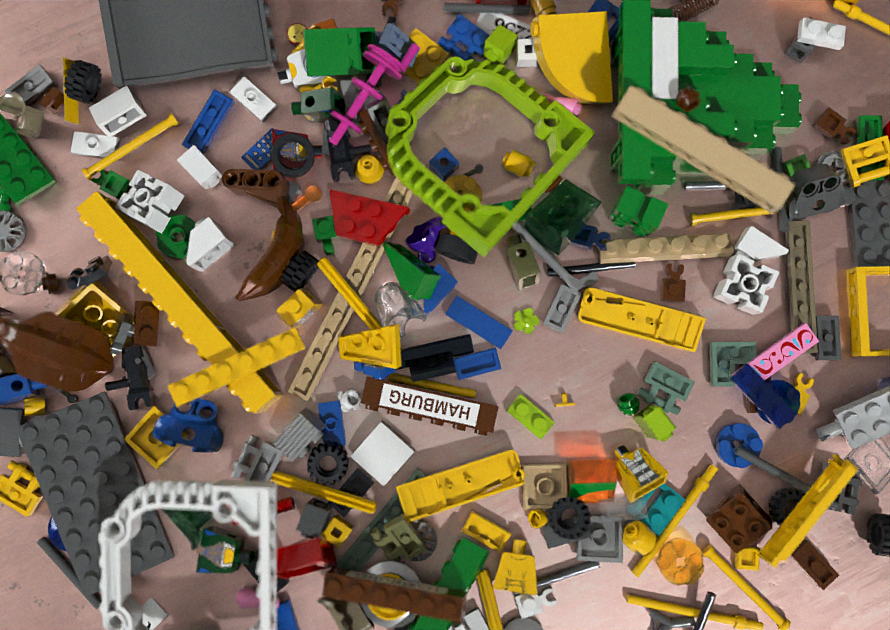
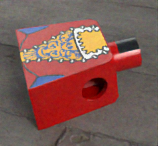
[272,129,322,174]

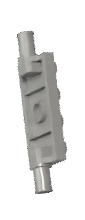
[815,386,890,449]

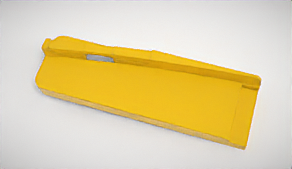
[757,454,858,568]

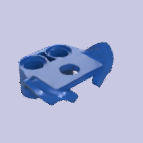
[152,398,223,453]

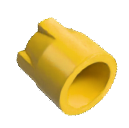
[24,397,45,416]

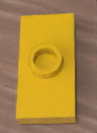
[461,510,512,553]

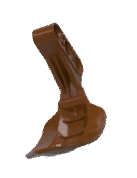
[221,169,304,301]
[0,307,114,392]

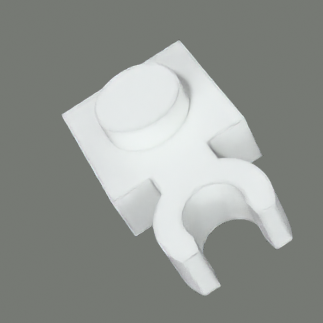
[514,587,557,619]

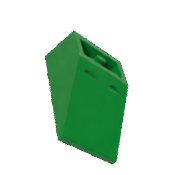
[303,27,376,77]

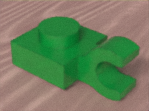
[312,215,339,256]

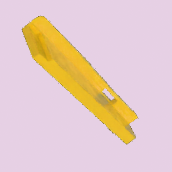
[577,287,706,353]
[396,449,525,522]

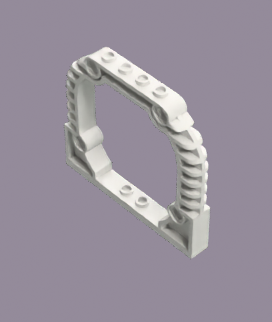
[99,480,277,630]

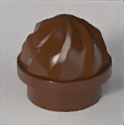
[676,87,701,112]

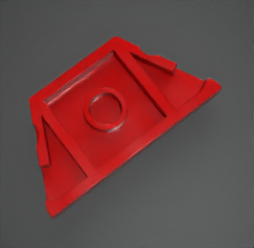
[330,189,410,247]

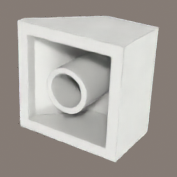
[186,217,236,272]

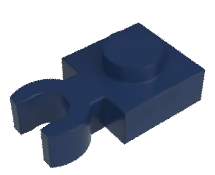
[568,222,611,251]

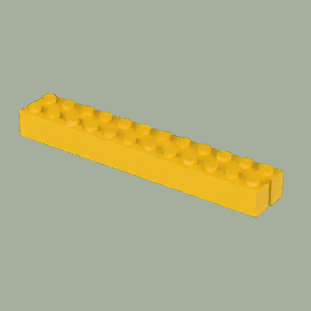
[76,191,283,414]

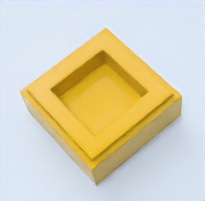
[734,546,760,571]

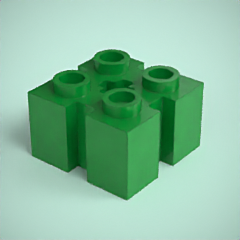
[608,186,669,237]

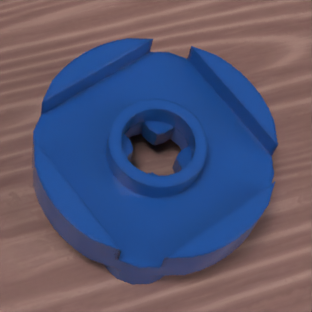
[715,423,763,468]

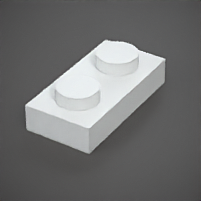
[797,17,846,50]

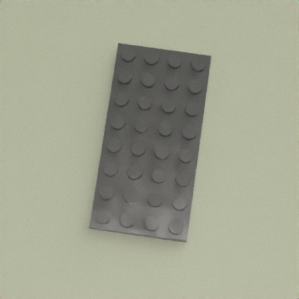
[16,392,175,597]

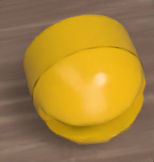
[528,509,548,529]

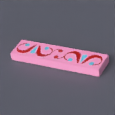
[731,323,819,393]

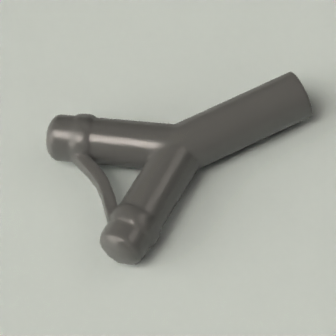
[649,609,695,630]

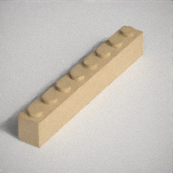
[612,86,795,213]

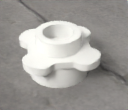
[337,388,360,412]

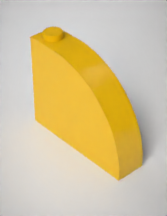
[530,11,613,105]

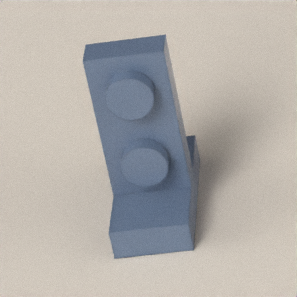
[375,23,420,68]

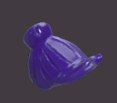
[405,217,446,263]

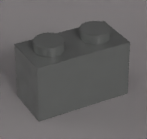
[296,497,333,539]

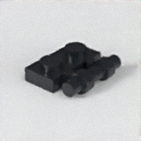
[67,255,112,290]

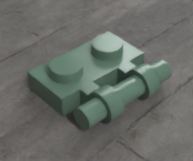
[637,361,695,416]

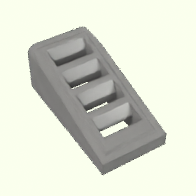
[340,80,359,126]

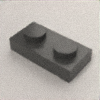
[815,316,841,361]

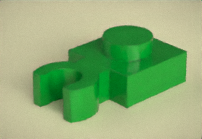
[91,169,130,200]

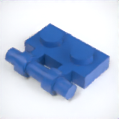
[438,14,490,62]

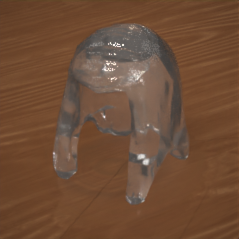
[374,282,427,338]

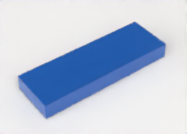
[181,89,235,154]
[445,296,513,350]

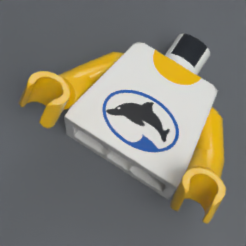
[278,25,337,93]

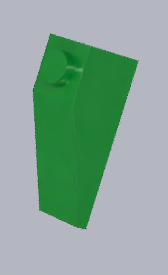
[383,242,441,300]

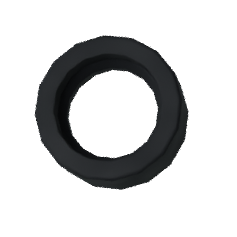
[271,133,315,178]
[435,233,478,264]

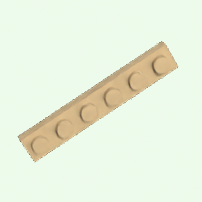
[598,233,734,264]

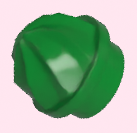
[617,393,640,416]

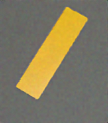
[62,57,79,124]

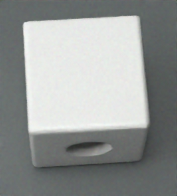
[515,39,538,67]

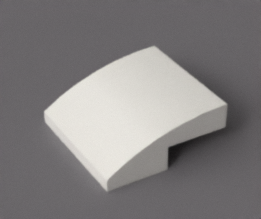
[350,420,415,486]

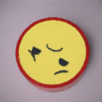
[287,23,307,46]

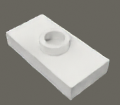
[230,77,277,122]
[71,131,120,158]

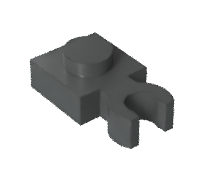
[110,313,135,355]

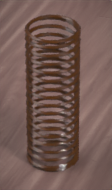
[667,0,719,22]

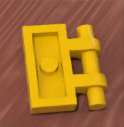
[0,460,43,517]

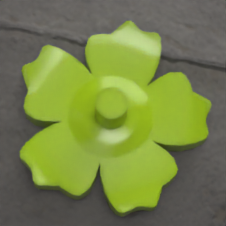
[513,307,540,335]

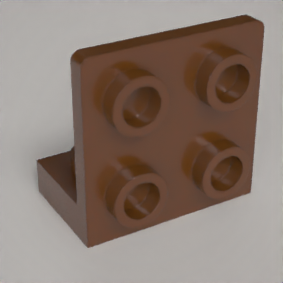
[706,484,773,553]

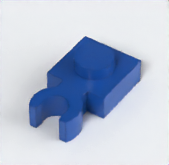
[354,361,395,379]

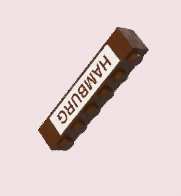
[361,377,499,436]
[322,567,468,623]

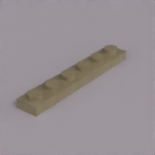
[785,221,818,353]

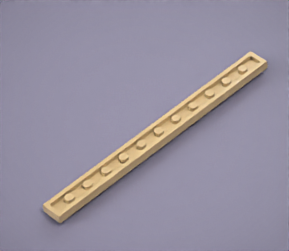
[288,162,427,401]

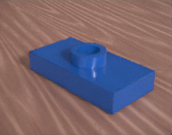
[318,400,346,446]

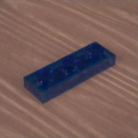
[729,364,796,429]

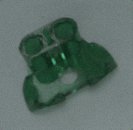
[161,508,214,551]

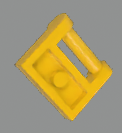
[840,135,890,188]

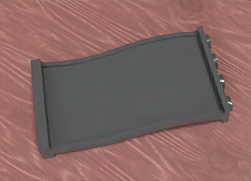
[99,0,278,89]

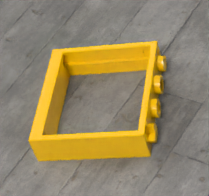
[846,266,890,357]

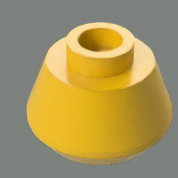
[354,154,384,184]

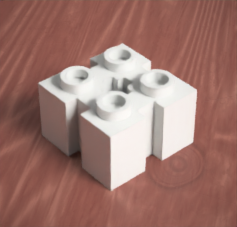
[115,170,184,234]
[713,254,779,315]

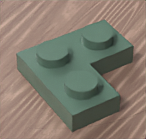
[709,342,757,387]

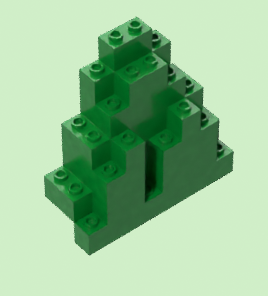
[610,0,802,195]

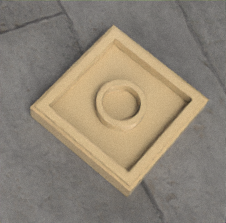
[522,463,568,510]

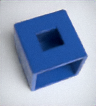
[429,147,459,182]

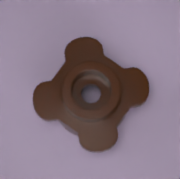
[41,272,58,294]

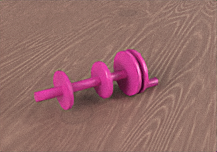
[329,43,420,146]

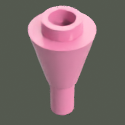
[543,93,582,117]
[236,585,280,609]

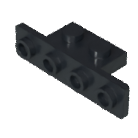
[395,334,474,382]

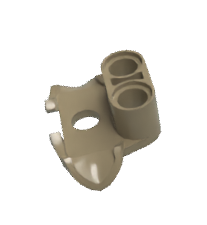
[0,92,45,138]
[317,597,375,630]

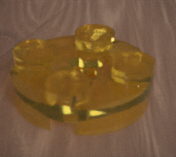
[656,538,704,585]

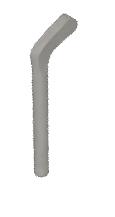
[512,221,598,291]

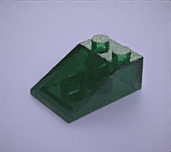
[524,179,601,255]

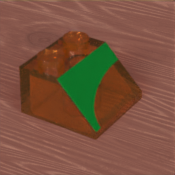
[566,457,616,504]

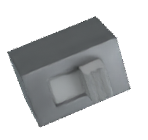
[288,181,302,205]

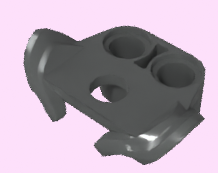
[788,164,855,221]

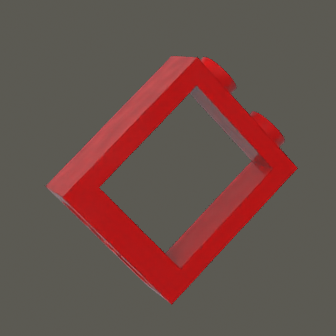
[277,538,337,579]

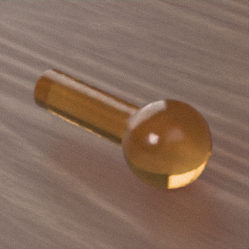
[292,186,322,211]

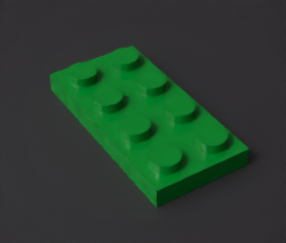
[0,113,55,206]

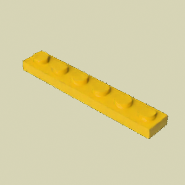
[167,327,306,407]

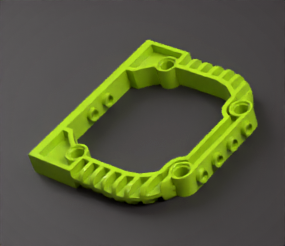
[385,57,596,257]

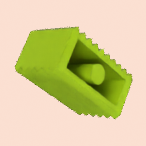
[633,405,676,442]

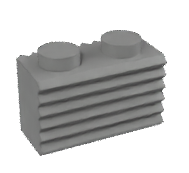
[273,407,326,461]

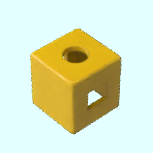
[321,514,354,549]

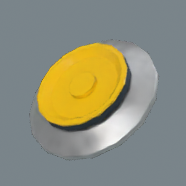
[360,560,421,628]

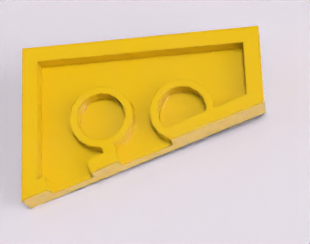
[338,323,401,369]

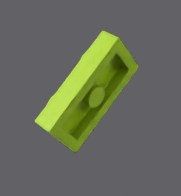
[506,394,555,440]

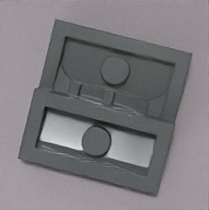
[0,407,26,457]

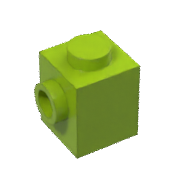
[483,24,518,65]

